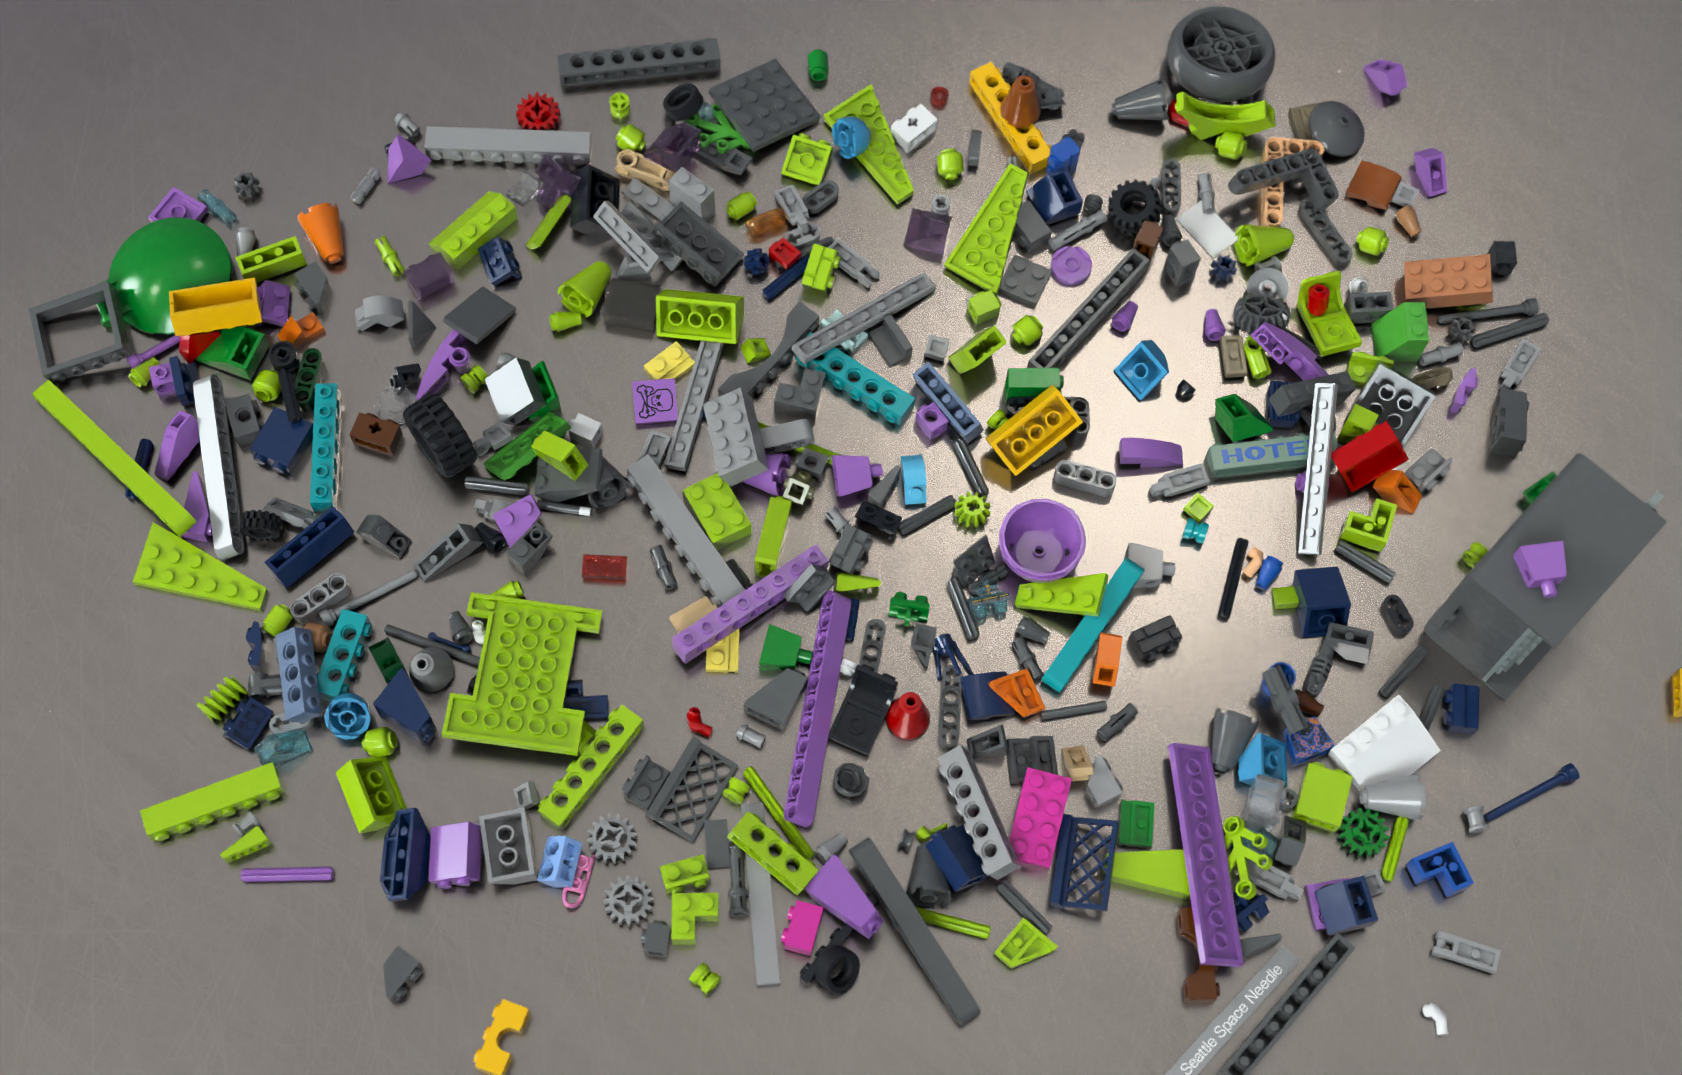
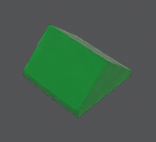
[529,361,561,420]

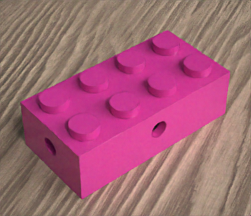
[1009,767,1072,870]

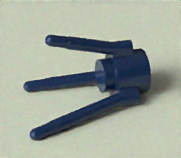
[932,634,974,680]

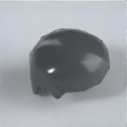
[833,763,870,797]

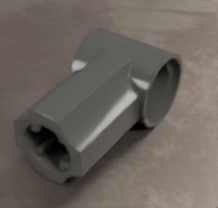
[248,673,283,700]

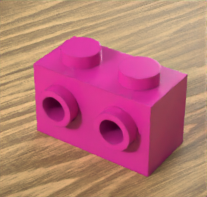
[781,900,823,956]

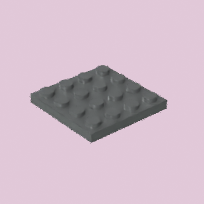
[709,58,821,152]

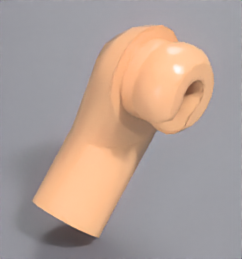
[1243,547,1264,578]

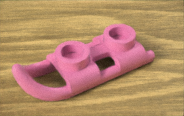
[562,854,595,908]

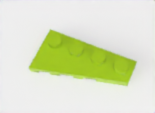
[1014,573,1109,617]

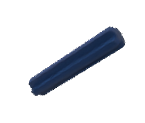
[762,255,809,300]
[125,439,153,500]

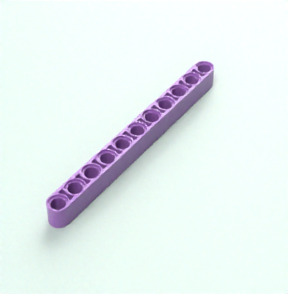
[784,590,851,827]

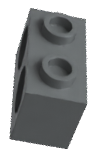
[1164,239,1201,286]

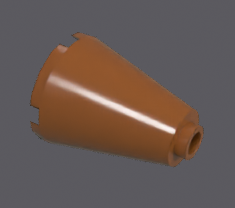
[1000,75,1041,128]

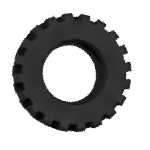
[403,393,477,478]

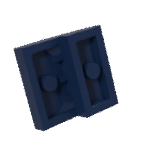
[960,671,1015,720]

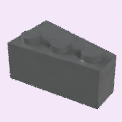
[1489,388,1529,458]

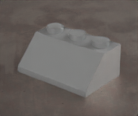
[479,807,538,884]

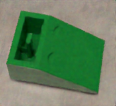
[195,326,269,381]

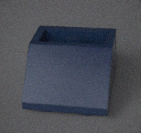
[1026,168,1083,225]
[1314,876,1378,936]

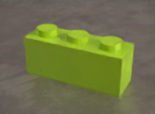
[235,236,307,283]

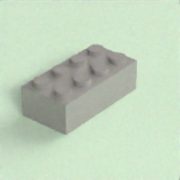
[703,387,769,486]

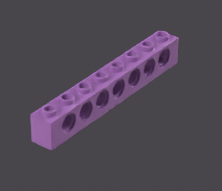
[672,544,829,664]

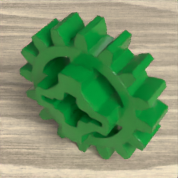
[1339,808,1389,858]

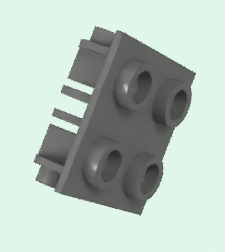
[951,535,995,588]

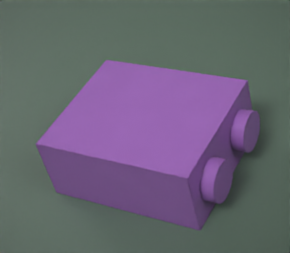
[428,822,482,889]

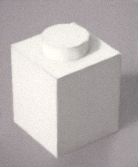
[568,413,603,449]

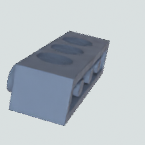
[912,361,984,444]
[276,627,321,723]

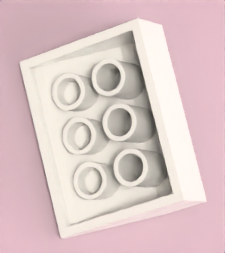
[1328,695,1441,792]

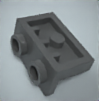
[783,564,836,612]
[622,755,670,811]

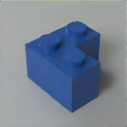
[1406,842,1474,898]

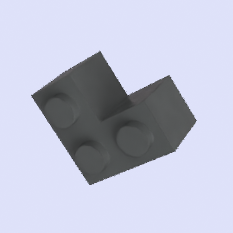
[774,368,825,421]

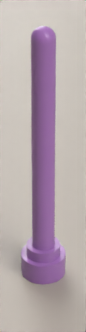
[126,335,180,369]

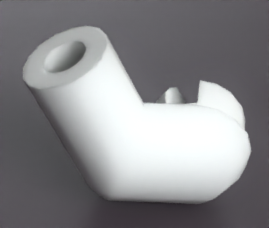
[471,620,486,644]
[1423,1003,1449,1036]

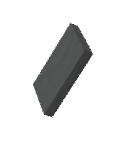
[443,286,516,344]

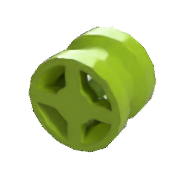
[609,92,631,118]
[1462,542,1489,568]
[722,777,750,804]

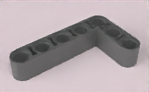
[1228,149,1339,210]

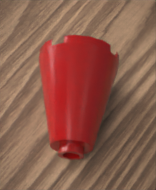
[886,692,930,740]

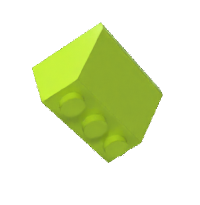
[335,756,407,833]

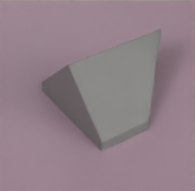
[610,251,651,285]

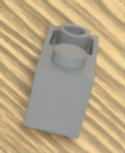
[1085,754,1123,810]

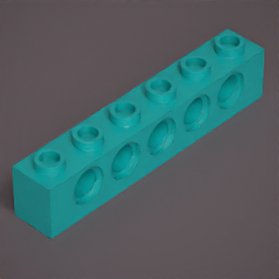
[796,332,915,425]
[310,383,341,513]

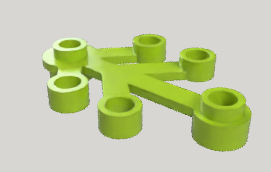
[1223,816,1272,900]

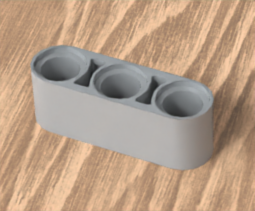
[759,419,815,455]
[1054,460,1117,497]
[290,573,351,625]

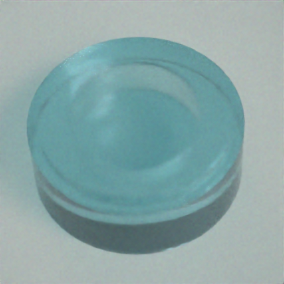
[698,102,715,122]

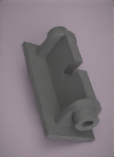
[1037,87,1066,110]

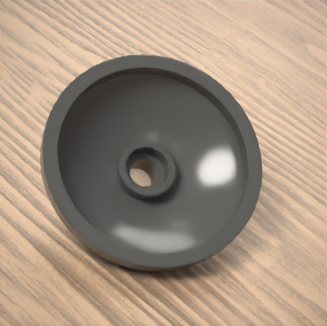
[1308,101,1365,156]

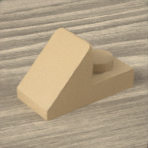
[1062,745,1093,782]

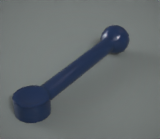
[428,632,471,653]

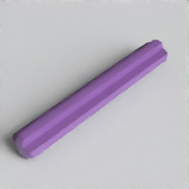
[241,866,334,882]

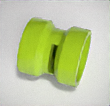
[460,364,489,394]
[987,409,1009,430]
[689,962,722,995]

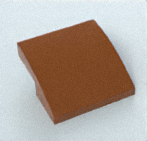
[1346,160,1402,210]

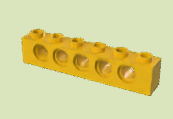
[969,62,1051,175]

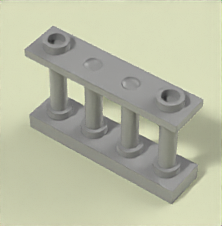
[593,201,683,273]

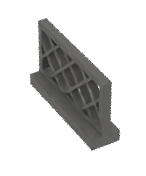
[645,736,738,842]

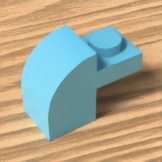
[900,455,927,505]

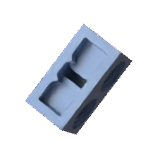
[537,836,582,887]

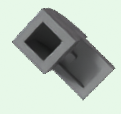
[355,295,404,331]

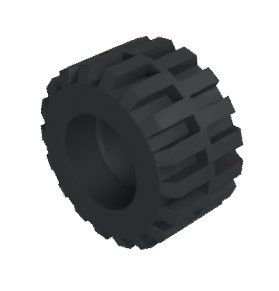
[1108,179,1162,236]

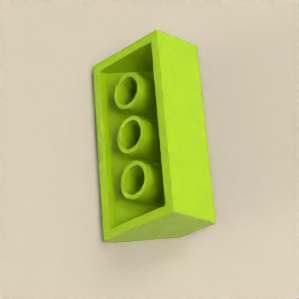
[429,191,518,271]
[656,289,744,344]

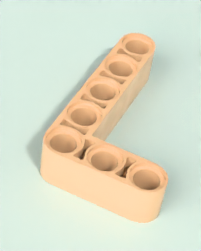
[1261,137,1324,227]

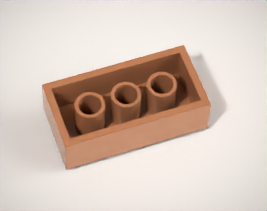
[1404,254,1493,309]

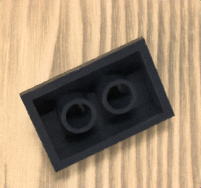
[570,164,620,235]

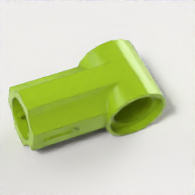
[1243,335,1272,379]

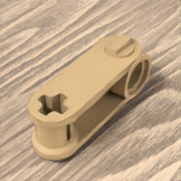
[615,149,677,191]

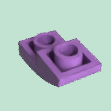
[1449,368,1479,413]

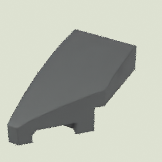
[911,623,937,667]

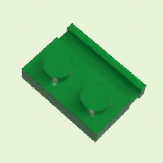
[1118,799,1155,849]

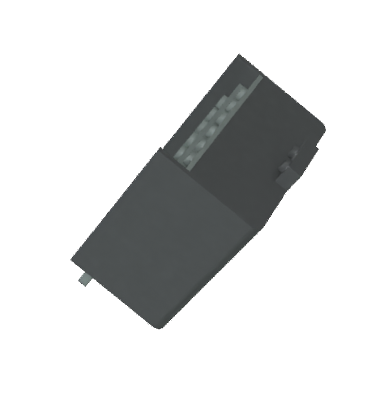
[1424,453,1667,701]

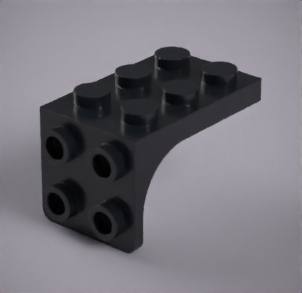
[828,664,898,756]

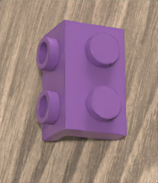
[256,280,290,327]

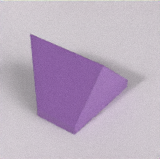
[387,134,432,184]

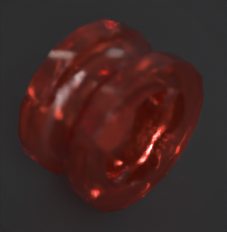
[930,86,949,107]

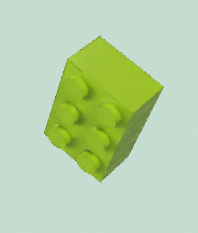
[682,473,752,551]

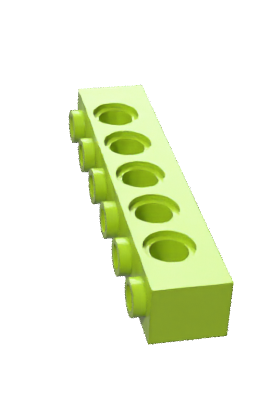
[538,705,644,832]

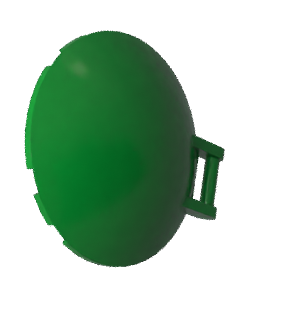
[96,217,232,335]

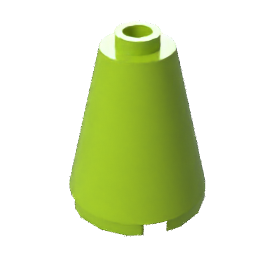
[1234,224,1294,266]
[557,261,612,317]

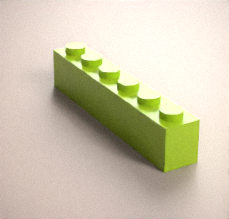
[140,762,285,841]

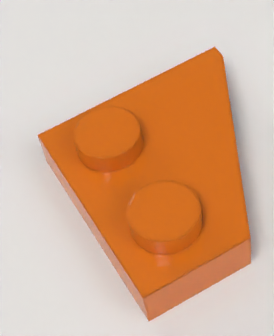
[989,668,1046,718]

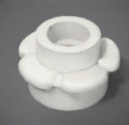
[1349,277,1368,294]
[840,658,858,677]

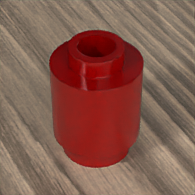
[1307,284,1330,316]

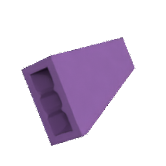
[804,854,884,939]

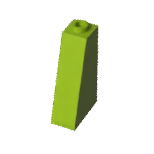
[754,496,792,578]
[1102,849,1191,899]

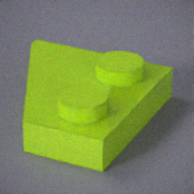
[994,917,1058,969]

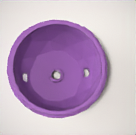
[999,499,1086,583]

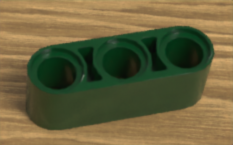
[294,348,325,412]

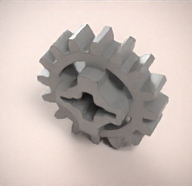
[587,813,637,864]
[603,875,654,927]

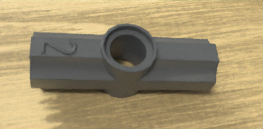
[1261,665,1308,735]

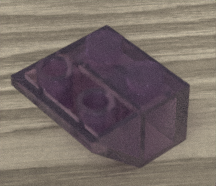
[643,123,700,173]

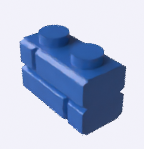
[1046,137,1080,175]

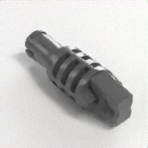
[1002,62,1055,96]
[1304,639,1335,698]

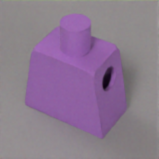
[831,455,883,496]
[1513,541,1567,598]

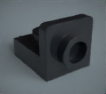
[389,363,421,395]

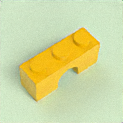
[474,999,531,1075]

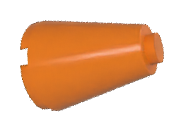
[297,203,344,264]

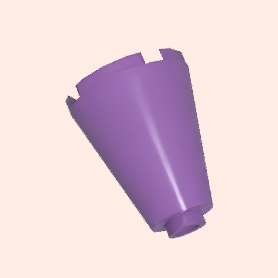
[743,453,791,496]

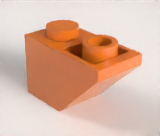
[1093,632,1122,687]

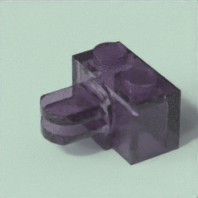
[535,154,581,208]

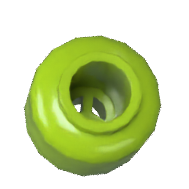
[615,124,647,153]
[1215,131,1247,160]
[937,149,964,180]
[1356,226,1389,256]
[1012,315,1044,346]
[252,370,281,402]
[362,727,398,757]

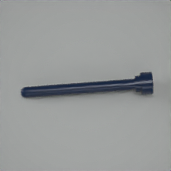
[1483,763,1580,822]

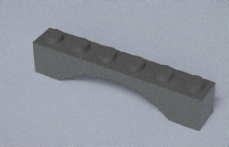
[718,302,820,398]

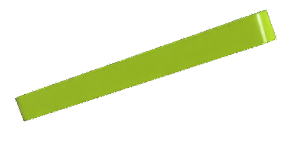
[31,380,197,537]

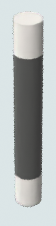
[535,500,591,516]

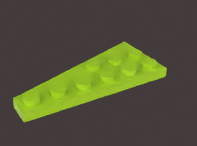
[823,84,914,205]

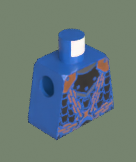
[1283,717,1335,767]

